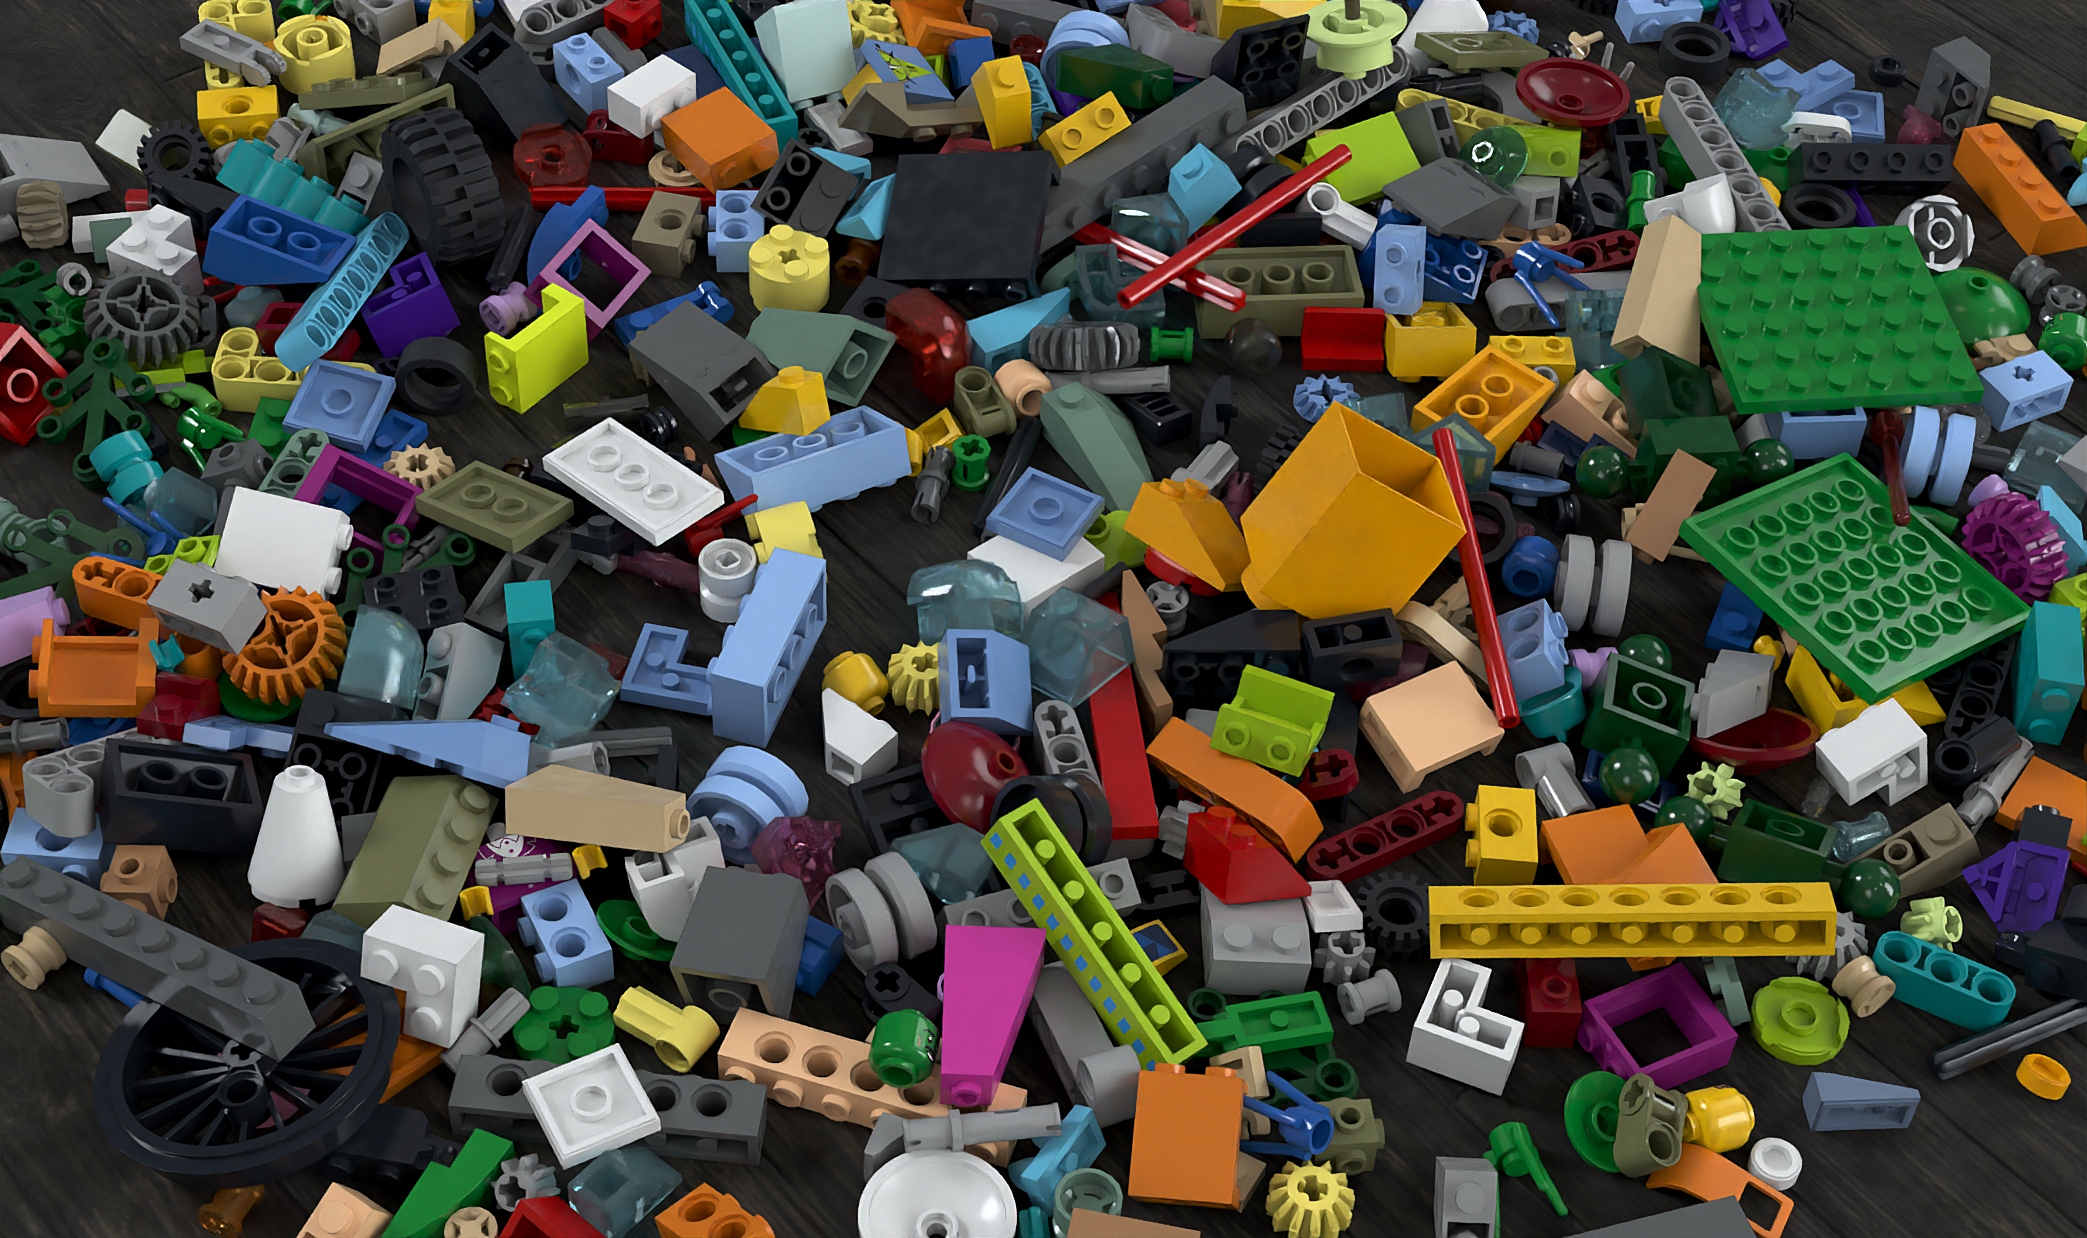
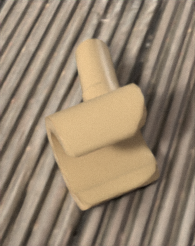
[1569,31,1603,60]

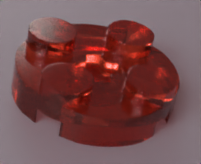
[512,123,592,192]

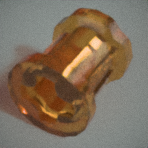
[196,1184,265,1238]

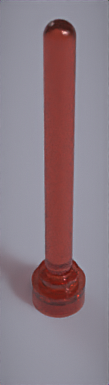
[1869,411,1911,527]

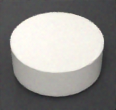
[1747,1138,1802,1191]

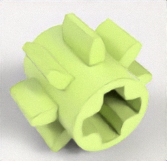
[1684,761,1746,820]
[1900,897,1963,952]

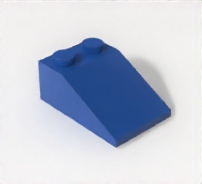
[202,193,358,286]

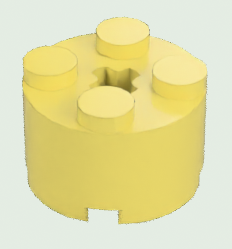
[273,15,356,95]
[748,225,830,312]
[744,500,828,583]

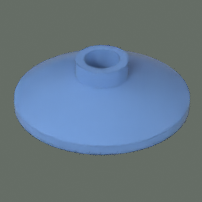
[1485,471,1570,506]

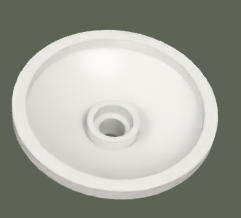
[858,1148,1017,1238]

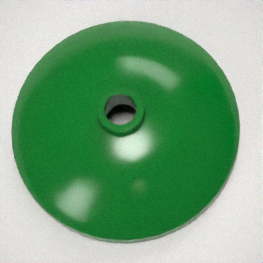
[1931,266,2031,351]

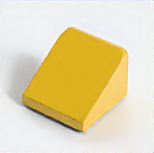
[913,408,967,458]

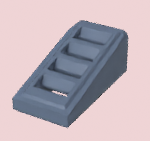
[1803,1072,1921,1131]

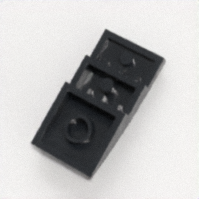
[847,763,1002,937]

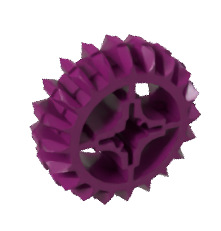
[1961,492,2070,607]

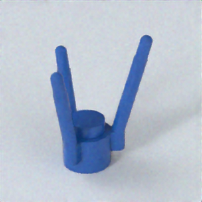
[1513,240,1593,329]
[90,497,187,569]
[1239,1070,1334,1161]

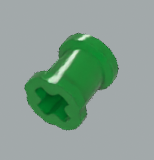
[1150,326,1193,364]
[951,435,991,492]

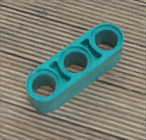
[1871,931,2016,1033]

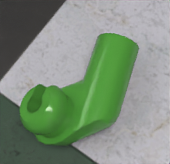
[158,381,222,418]

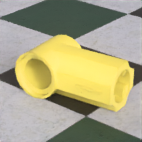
[613,986,720,1073]

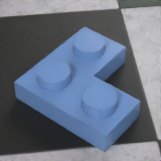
[1749,59,1855,113]
[619,623,711,716]
[182,714,295,758]

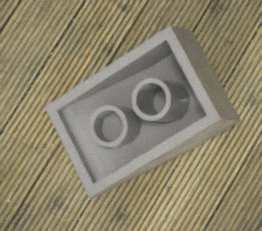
[1199,881,1312,996]

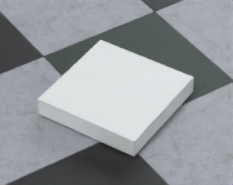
[522,1043,661,1170]

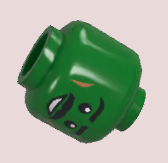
[2038,312,2087,372]
[868,1009,940,1089]

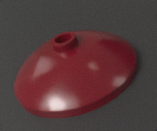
[1515,57,1630,129]
[1687,707,1820,775]
[921,721,1031,841]

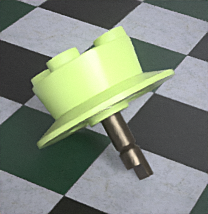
[1305,0,1407,80]

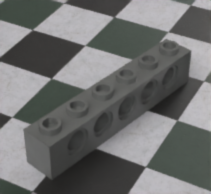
[448,1054,768,1165]

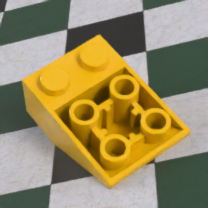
[1785,645,1947,739]

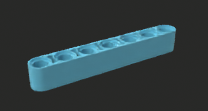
[275,211,410,372]

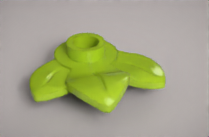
[1083,510,1148,574]

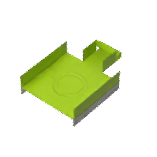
[113,349,214,397]

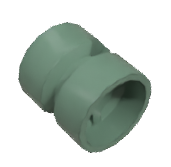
[1051,1168,1123,1238]

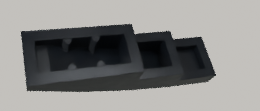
[1599,91,1665,200]

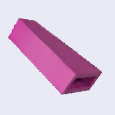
[940,925,1046,1107]

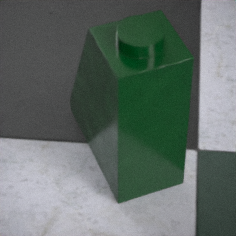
[1055,43,1174,109]

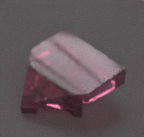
[750,816,841,913]

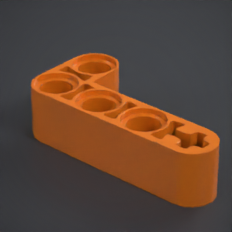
[72,556,224,680]
[1145,717,1324,866]

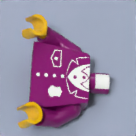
[459,822,608,939]

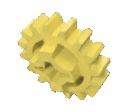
[846,0,909,48]

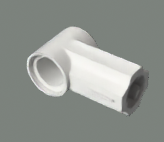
[1294,183,1378,251]

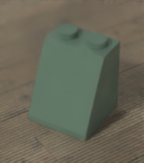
[745,307,898,407]

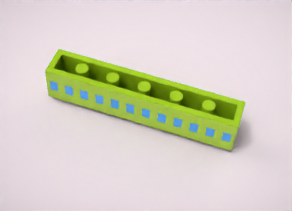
[980,797,1208,1071]

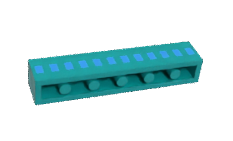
[684,0,798,156]

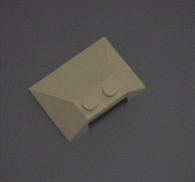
[837,81,984,142]

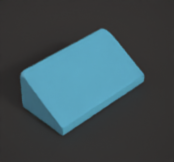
[835,173,896,241]

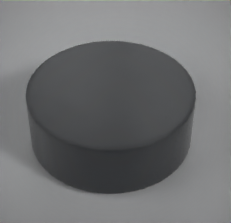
[1868,54,1908,87]

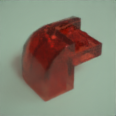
[886,287,973,406]

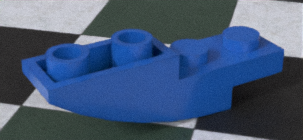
[527,185,609,316]

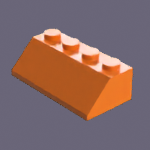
[1953,122,2087,256]

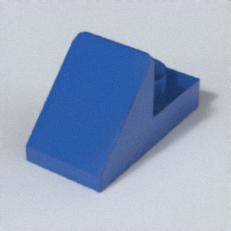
[1703,581,1765,653]

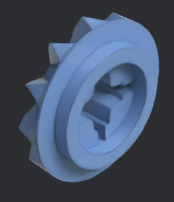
[1486,10,1540,44]
[1293,374,1360,424]

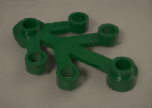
[0,259,97,344]
[36,336,156,490]
[0,508,144,618]
[335,524,477,645]
[1186,988,1359,1108]

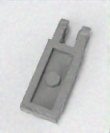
[179,18,287,87]

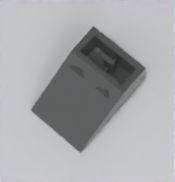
[1381,157,1520,242]
[627,300,778,442]

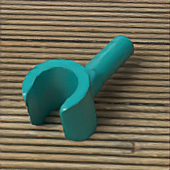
[148,634,185,672]

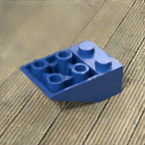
[1355,198,1489,304]

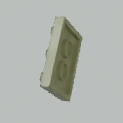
[1414,31,1549,73]
[298,72,437,110]
[415,460,574,554]

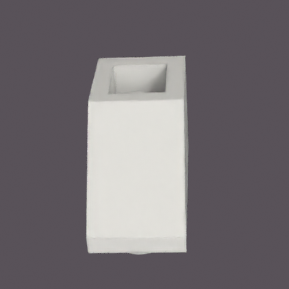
[822,688,898,786]

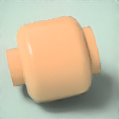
[993,359,1052,420]

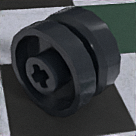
[1211,145,1305,239]
[990,772,1112,868]

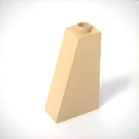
[1610,214,1702,387]
[505,764,690,853]

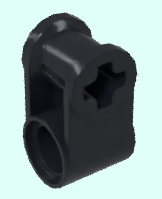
[862,963,943,1038]

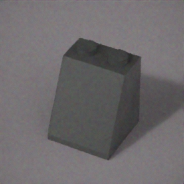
[669,866,810,1025]

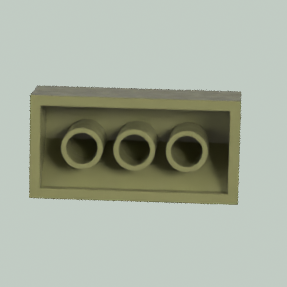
[296,83,456,196]
[1193,245,1365,339]
[331,775,499,930]

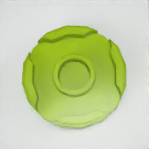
[1749,977,1850,1065]

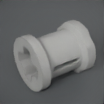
[1337,969,1402,1025]

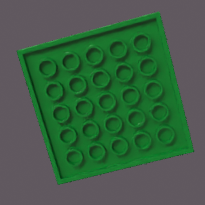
[1697,225,1985,415]
[1678,452,2031,706]

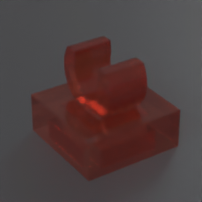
[251,901,310,943]

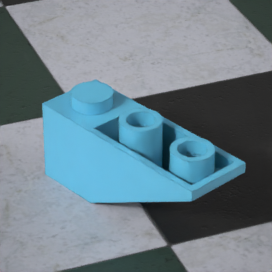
[960,287,1070,379]

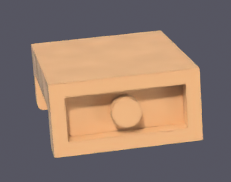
[1358,660,1505,794]

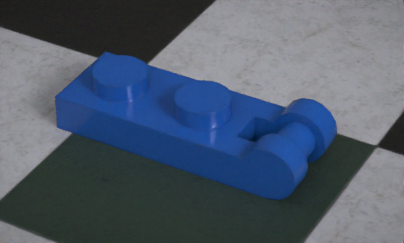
[614,281,735,350]

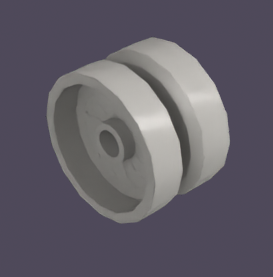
[1554,534,1632,637]
[826,851,937,976]

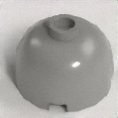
[1894,195,1974,274]

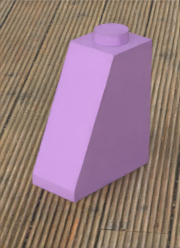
[0,586,71,667]

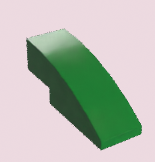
[380,1128,515,1238]

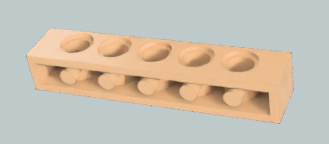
[718,1007,1027,1168]

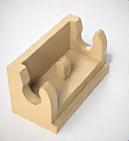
[376,17,464,78]

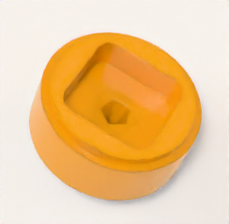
[2016,1054,2071,1100]

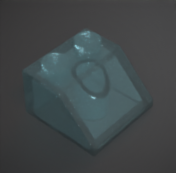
[1019,586,1136,709]

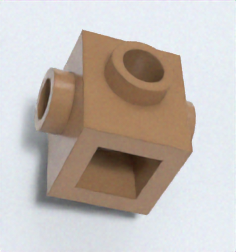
[100,845,178,921]

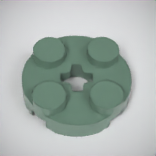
[1701,956,1751,1027]

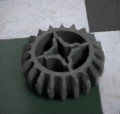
[83,265,201,370]
[1029,321,1140,371]

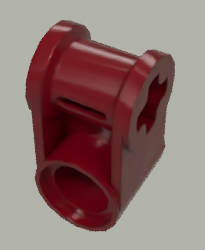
[578,109,656,165]

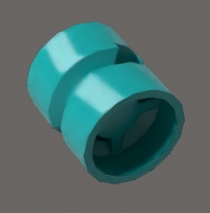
[89,430,171,512]

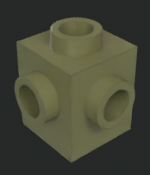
[1310,1098,1385,1175]

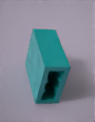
[2011,601,2085,745]

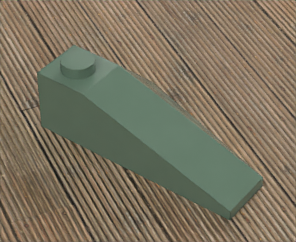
[1040,381,1155,512]

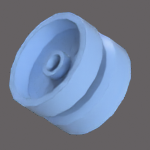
[1040,10,1131,94]
[1893,405,1976,507]
[686,745,809,866]

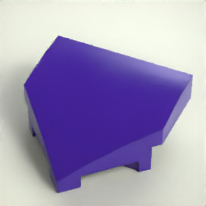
[1713,0,1791,61]
[1961,840,2071,933]

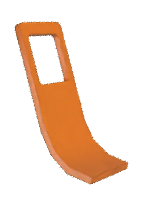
[1646,1141,1794,1238]

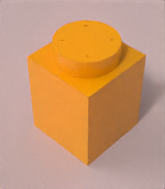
[1240,400,1467,637]

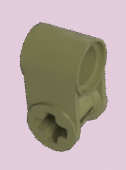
[953,366,1017,438]
[1613,1073,1688,1178]

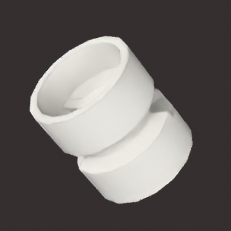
[699,538,757,623]

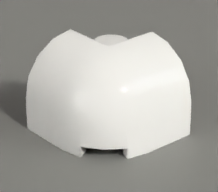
[1643,173,1737,234]
[625,816,726,942]

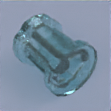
[1831,811,1892,862]

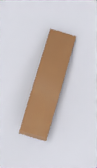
[1120,569,1173,737]

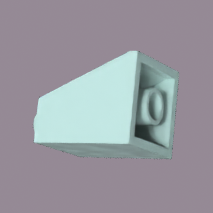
[754,0,857,112]

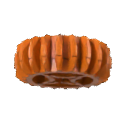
[220,585,349,707]

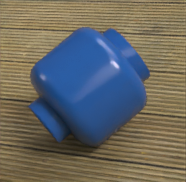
[1501,536,1561,600]

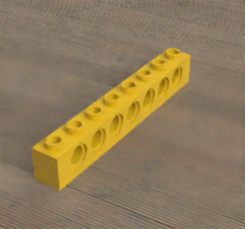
[1428,882,1837,959]

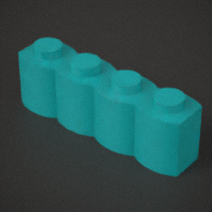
[216,138,372,237]

